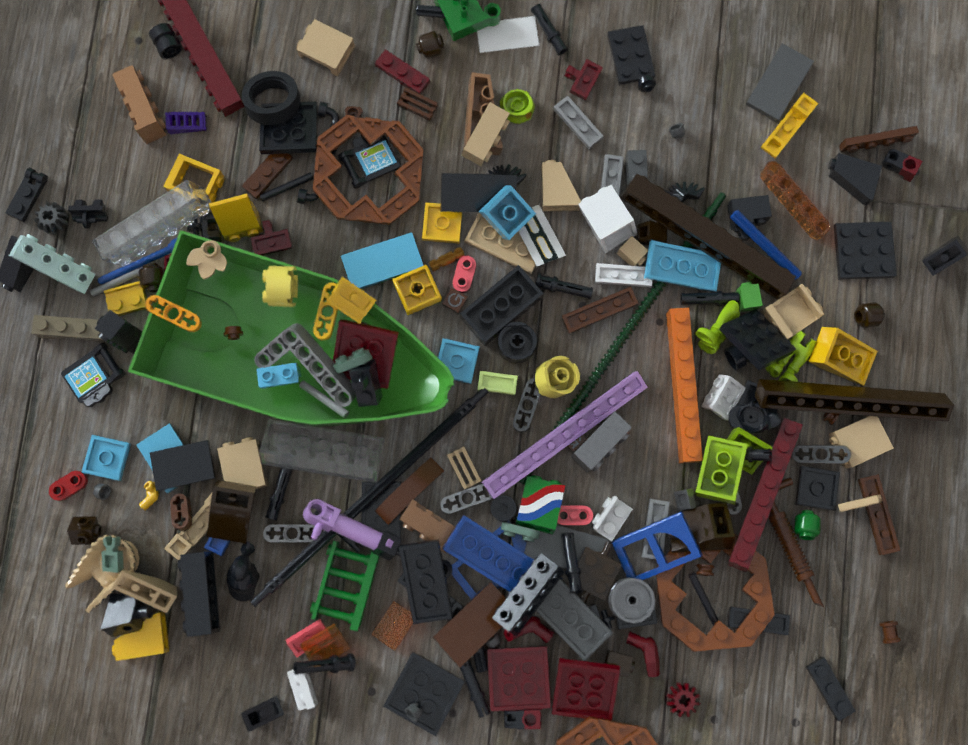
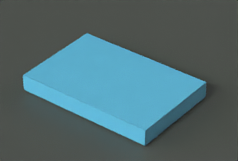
[137,423,184,494]

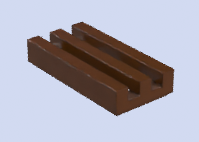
[397,87,438,121]

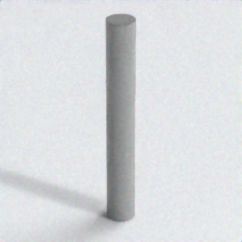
[90,266,143,297]
[299,380,349,418]

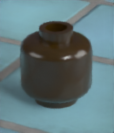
[416,31,445,58]
[138,263,164,292]
[854,302,885,328]

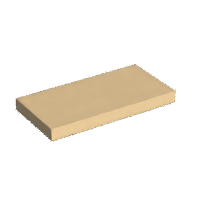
[464,213,536,275]

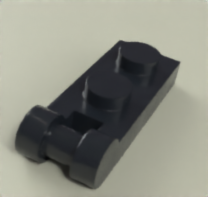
[5,167,48,223]

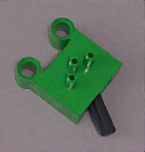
[416,0,501,41]

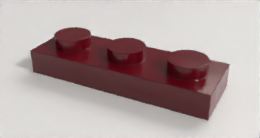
[375,49,430,94]

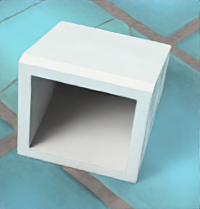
[578,185,637,254]

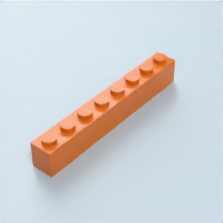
[666,308,703,464]

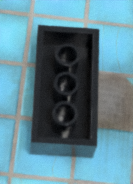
[460,265,544,346]
[178,552,220,637]

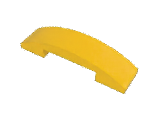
[760,92,818,158]

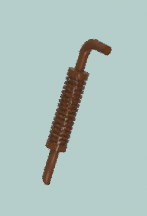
[768,478,824,607]

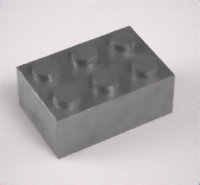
[571,411,632,473]

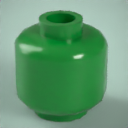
[794,510,821,540]

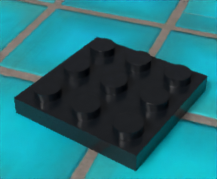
[259,102,318,155]
[834,222,897,280]
[719,309,796,371]
[383,652,465,736]

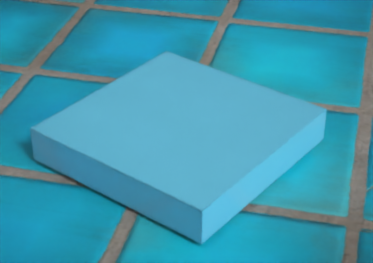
[438,338,480,384]
[82,435,131,481]

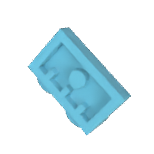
[257,363,301,389]

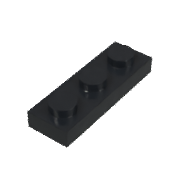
[728,607,790,635]
[805,657,856,721]

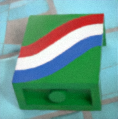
[515,475,565,535]

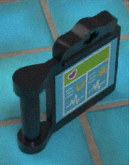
[338,135,400,189]
[61,342,126,407]

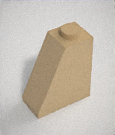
[541,160,581,211]

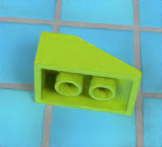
[695,435,748,505]

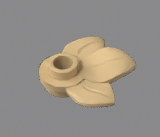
[186,240,227,279]

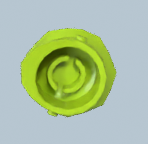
[500,89,535,124]

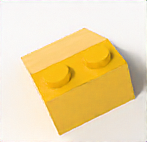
[209,194,263,242]
[808,327,878,386]

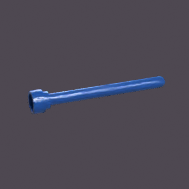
[97,238,177,284]

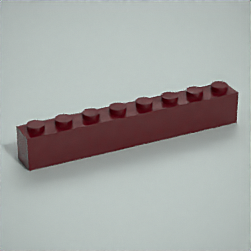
[157,0,245,117]
[728,418,803,573]

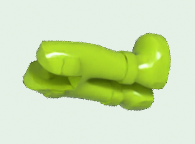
[695,300,740,354]
[765,331,816,382]

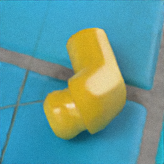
[139,481,159,511]

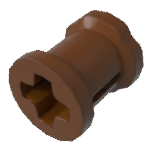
[879,621,901,644]

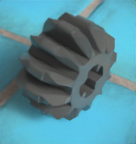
[34,202,69,234]

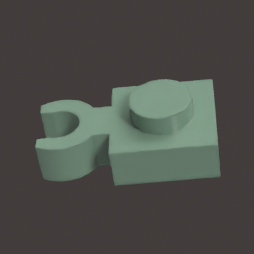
[102,536,124,573]

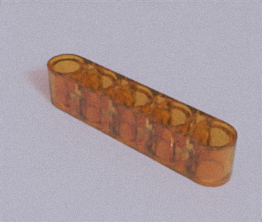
[760,161,830,240]

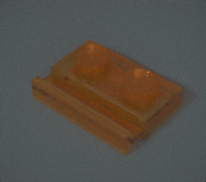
[371,601,413,651]
[300,623,350,667]

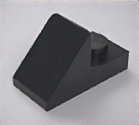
[241,696,284,733]

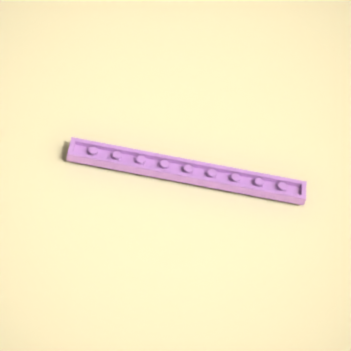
[482,371,647,499]

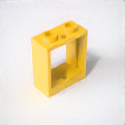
[163,153,224,209]

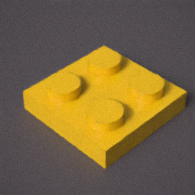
[422,202,462,244]

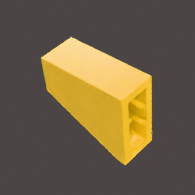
[112,612,170,661]

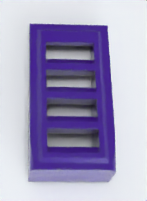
[165,112,207,135]

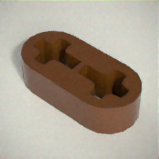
[170,493,192,531]

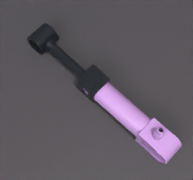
[303,499,453,579]

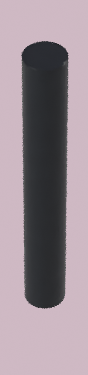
[260,172,314,201]
[688,572,719,626]

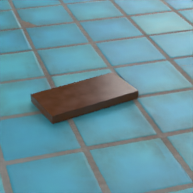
[432,582,506,668]

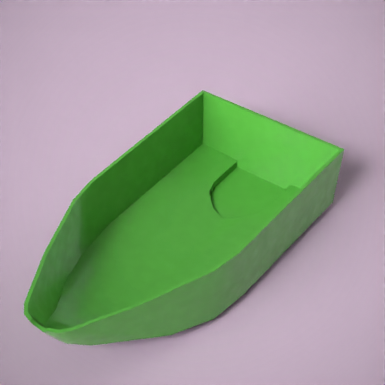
[128,230,454,427]

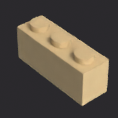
[461,102,510,166]

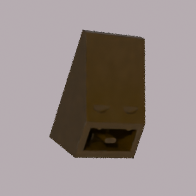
[207,480,257,543]
[669,503,735,553]

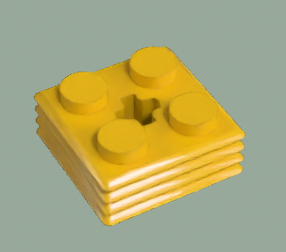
[393,265,442,315]

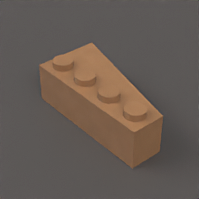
[112,65,167,144]
[464,72,503,156]

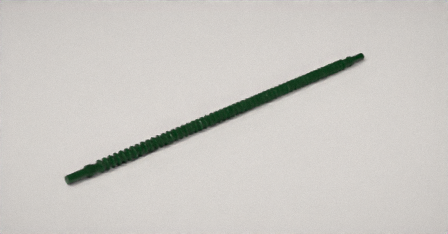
[518,192,727,485]

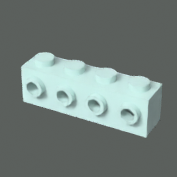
[9,234,95,294]

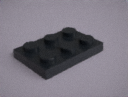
[607,25,655,85]

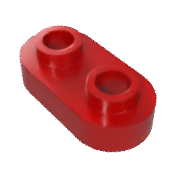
[49,471,88,501]

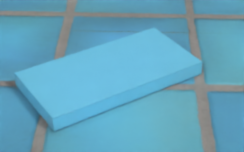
[341,232,424,289]
[644,240,721,292]

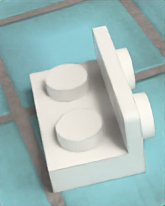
[701,375,746,421]
[591,495,633,542]
[287,670,318,710]

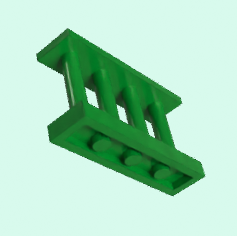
[310,541,380,631]

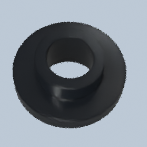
[638,75,656,92]

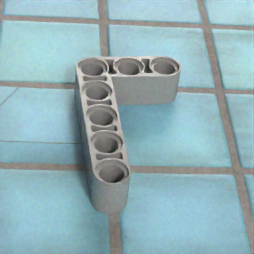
[254,323,356,407]

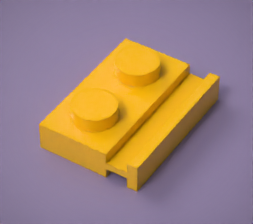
[326,276,376,324]
[104,281,147,316]

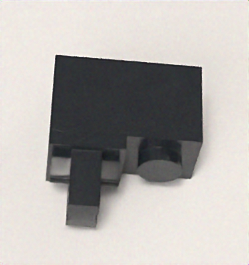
[727,195,772,241]
[922,235,968,276]
[349,359,383,407]

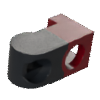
[882,149,923,182]
[504,709,542,729]

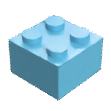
[479,185,536,240]

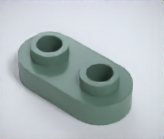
[333,348,372,373]
[500,522,540,542]

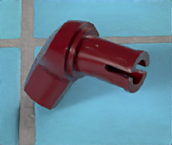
[504,616,554,643]
[626,631,660,677]

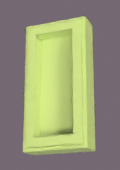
[477,371,518,395]

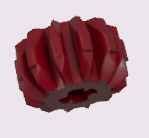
[666,682,700,717]

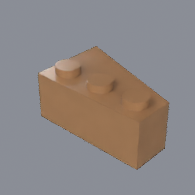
[399,499,455,553]

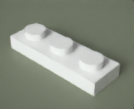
[595,263,652,288]

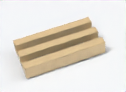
[447,447,481,490]
[838,494,882,512]

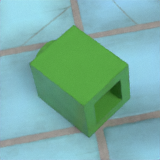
[736,282,763,312]

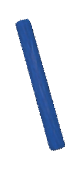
[730,210,802,280]

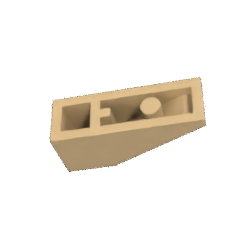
[112,569,177,613]

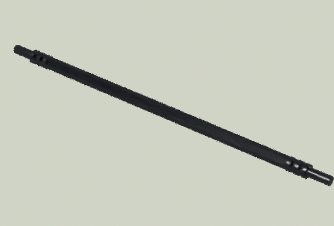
[250,388,489,607]

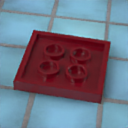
[333,319,399,389]
[487,646,551,712]
[552,658,620,721]

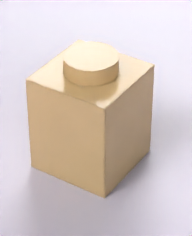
[617,236,648,266]

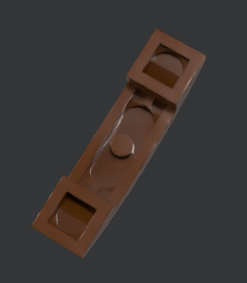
[375,458,444,525]

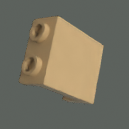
[296,19,355,77]
[761,284,824,339]
[829,416,893,469]
[217,437,269,489]

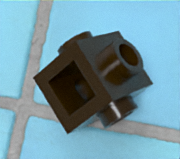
[67,516,102,545]

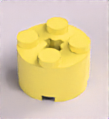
[262,266,298,307]
[535,356,580,398]

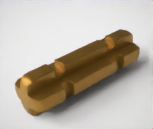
[429,247,465,271]

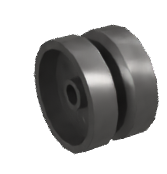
[608,577,655,623]

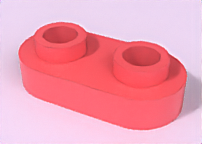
[453,256,476,293]
[557,505,593,525]

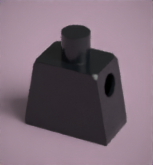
[101,593,153,637]

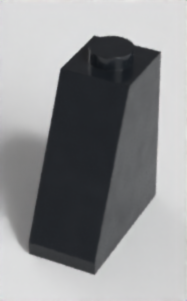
[828,153,882,206]
[0,235,34,293]

